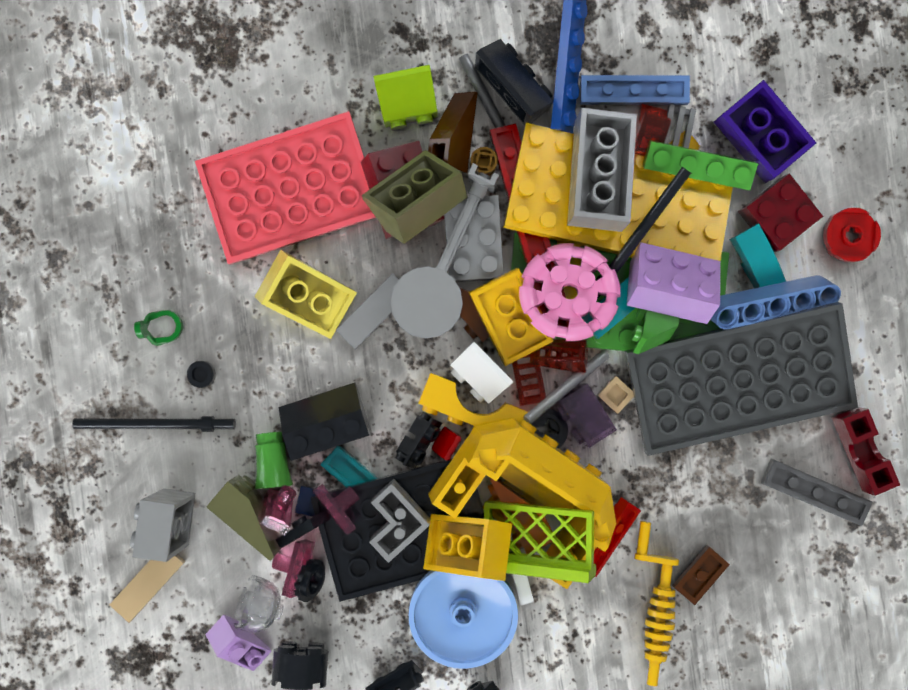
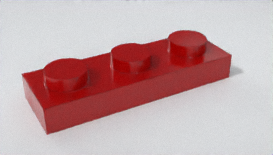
[594,497,641,577]

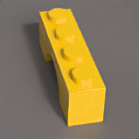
[418,373,529,430]

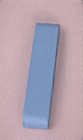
[710,275,841,329]

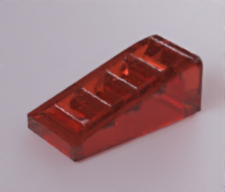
[530,340,588,373]
[512,350,546,406]

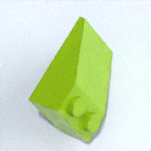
[373,65,438,130]

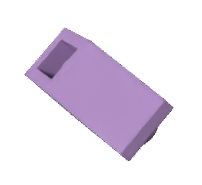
[205,614,272,671]

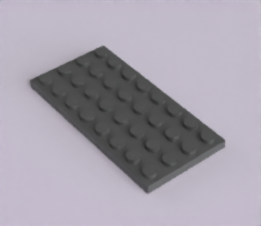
[625,302,858,456]

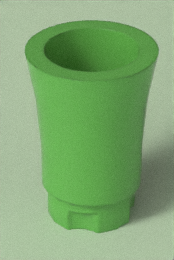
[255,432,293,489]

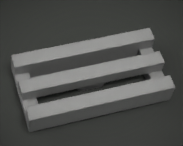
[661,104,696,148]

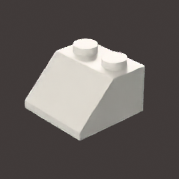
[450,342,514,404]

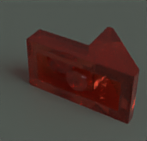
[635,104,671,156]

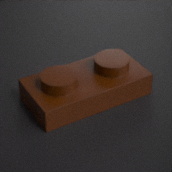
[672,545,730,605]

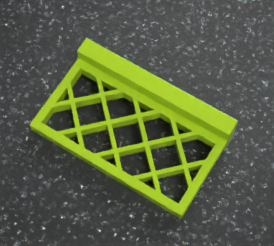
[484,501,596,583]

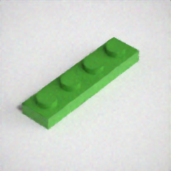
[642,140,758,190]

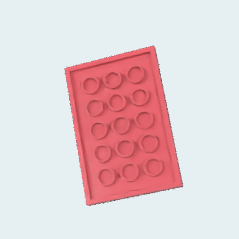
[195,111,376,265]

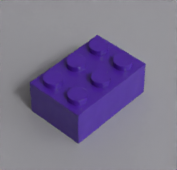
[714,80,817,183]

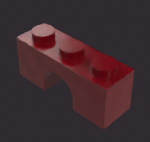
[831,407,900,496]

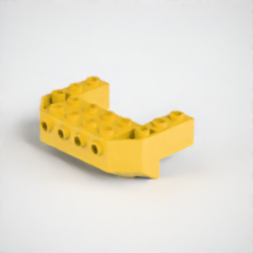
[428,418,616,589]

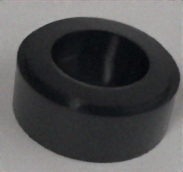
[187,361,216,388]

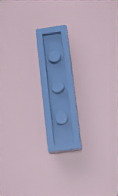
[580,75,690,105]

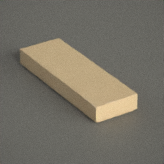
[109,554,186,623]

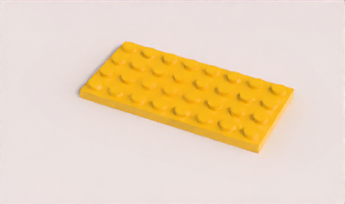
[503,123,733,261]

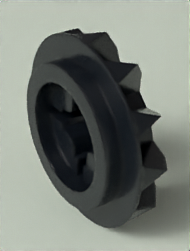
[532,409,568,449]
[294,558,325,602]

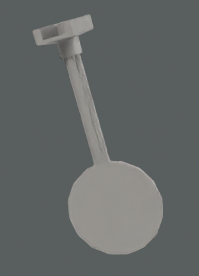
[391,163,499,339]

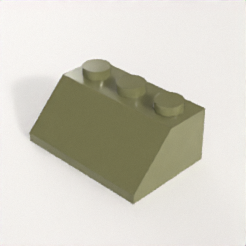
[362,150,467,244]

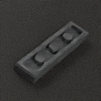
[761,459,873,526]

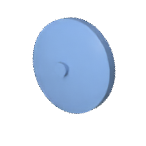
[409,570,518,669]

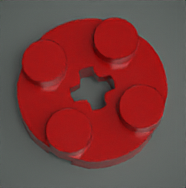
[823,208,881,262]

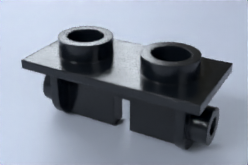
[395,412,442,468]
[365,660,424,690]

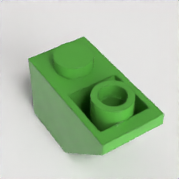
[631,308,680,354]

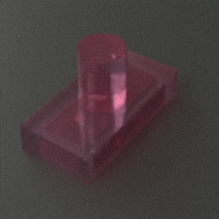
[312,484,359,535]
[260,485,296,535]
[272,539,315,598]

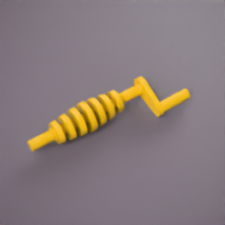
[634,521,679,686]

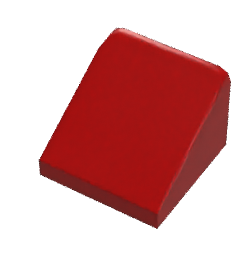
[432,427,461,461]

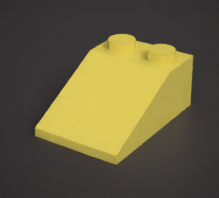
[254,250,357,339]

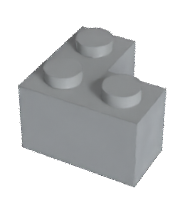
[369,479,431,563]

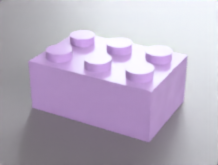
[627,242,721,324]

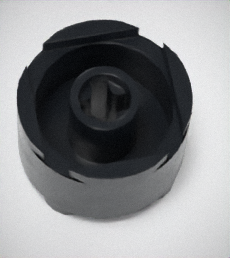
[271,641,329,690]

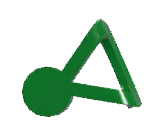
[134,310,183,346]

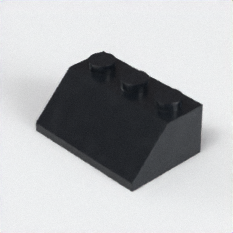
[475,39,553,126]
[278,382,372,461]

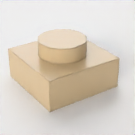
[597,376,634,414]

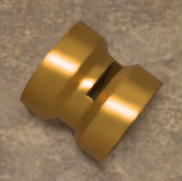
[470,147,497,176]

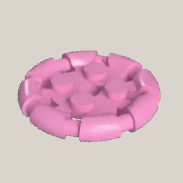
[519,243,621,341]

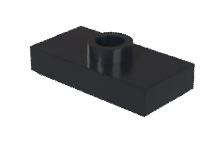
[275,510,331,548]

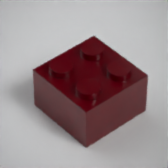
[738,173,824,252]

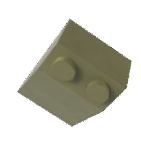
[206,475,282,561]

